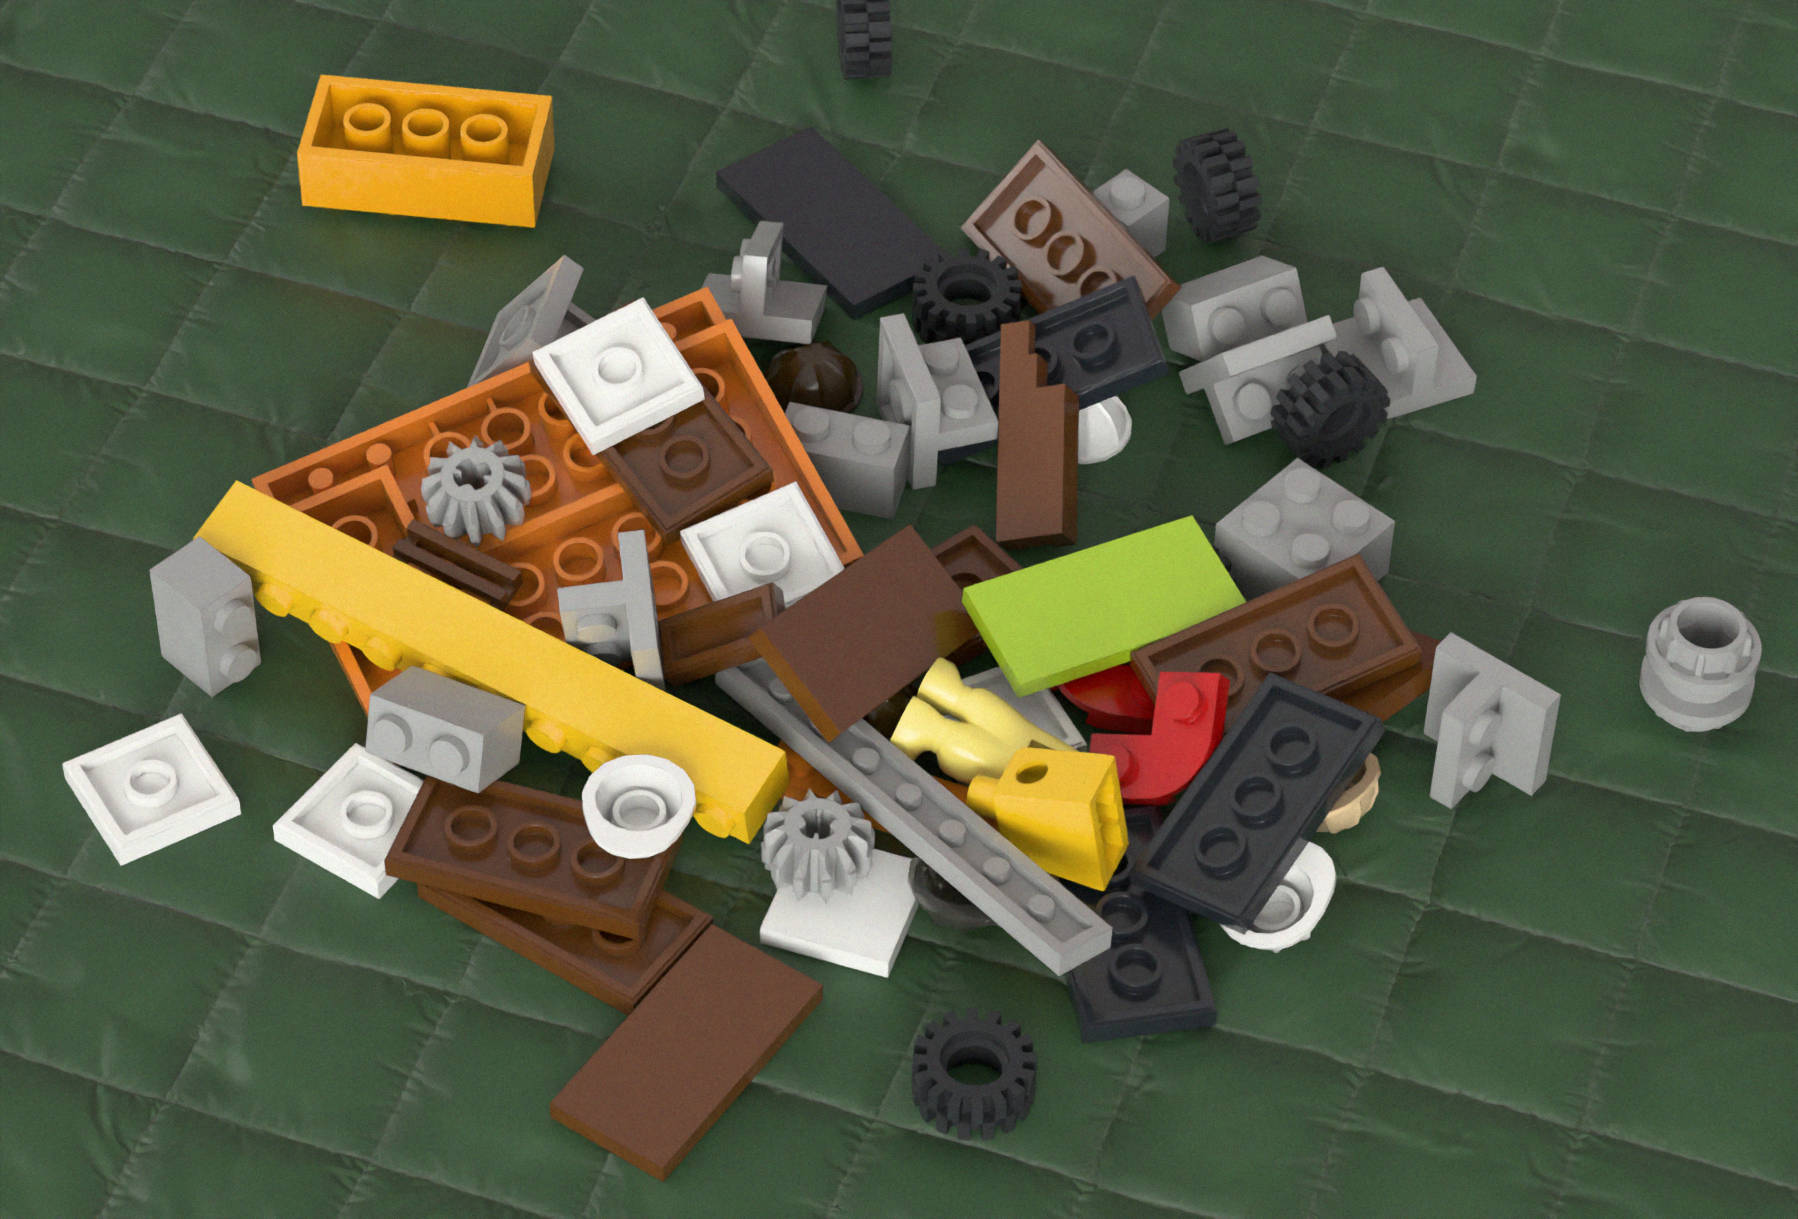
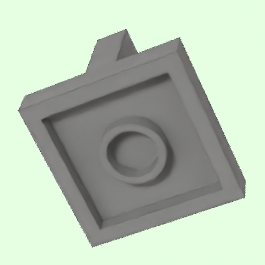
[701,221,827,344]
[467,255,596,388]
[1319,267,1476,420]
[876,313,998,490]
[1178,315,1338,445]
[557,530,666,692]
[1424,632,1561,809]

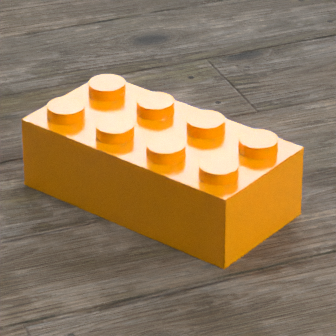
[297,75,555,228]

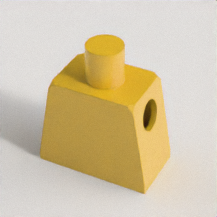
[966,747,1129,891]

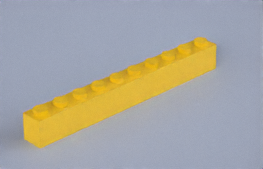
[193,480,790,844]

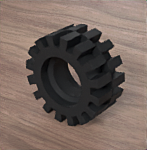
[835,0,892,80]
[1173,128,1262,243]
[912,248,1022,346]
[1270,351,1390,469]
[911,1008,1037,1141]

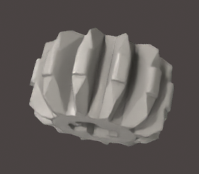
[421,435,532,548]
[761,788,875,903]

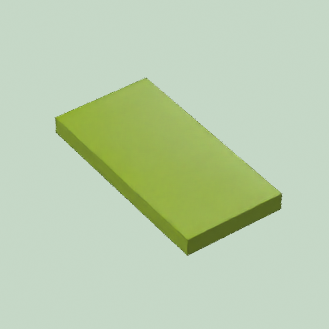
[962,515,1246,698]

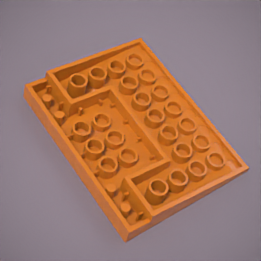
[251,286,864,767]

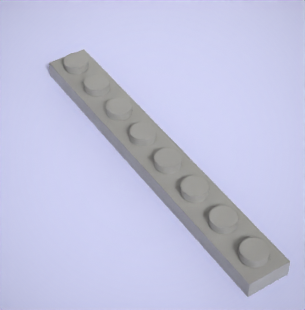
[715,657,1113,976]

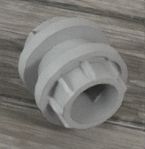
[1639,597,1762,732]

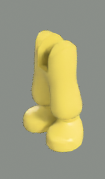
[890,657,1079,784]

